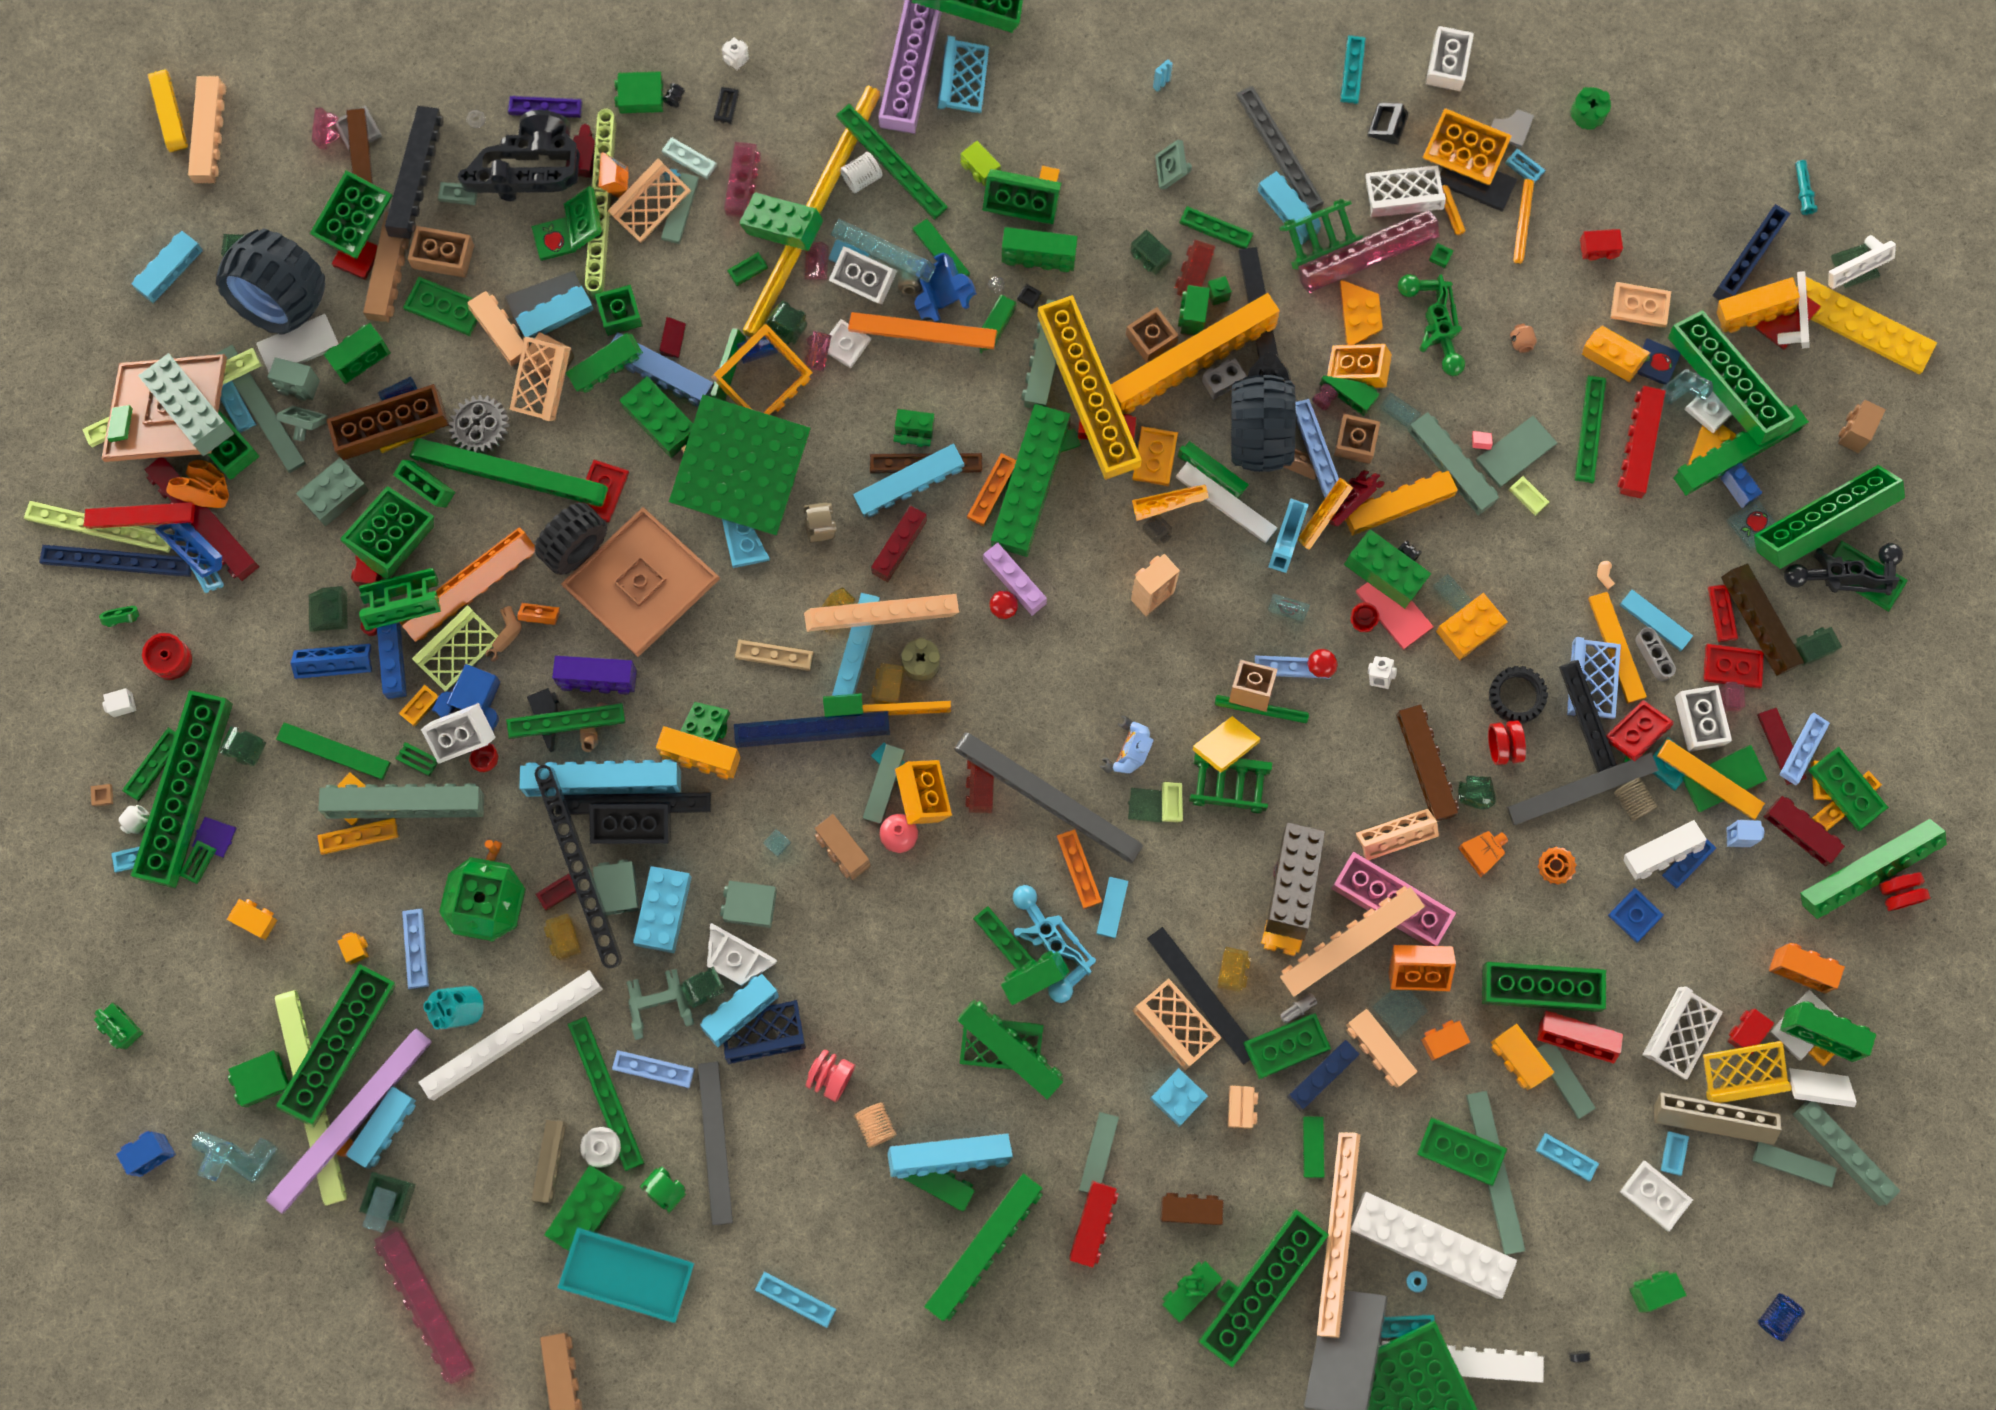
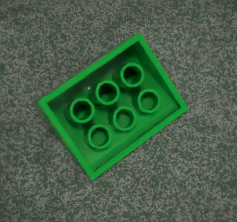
[309,170,393,259]
[340,486,434,579]

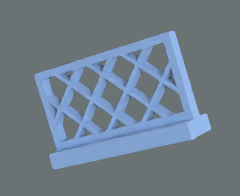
[1567,637,1621,719]

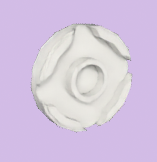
[580,1127,621,1168]

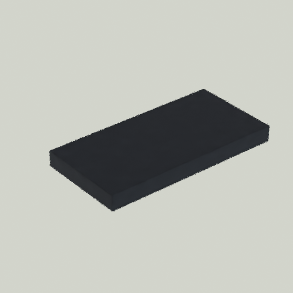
[1440,167,1517,212]

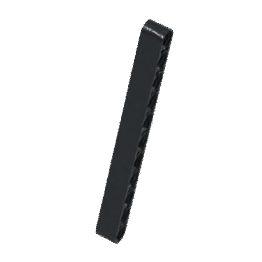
[534,765,622,968]

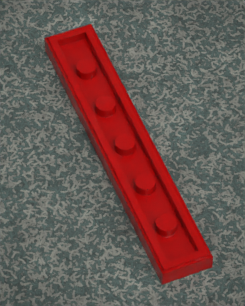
[83,502,195,529]

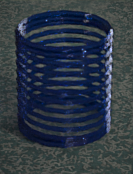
[1757,1293,1806,1342]

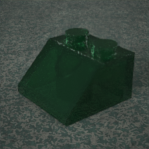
[308,586,348,632]

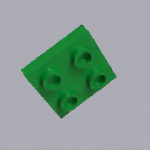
[681,702,730,742]

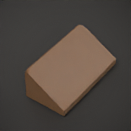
[1283,449,1316,480]

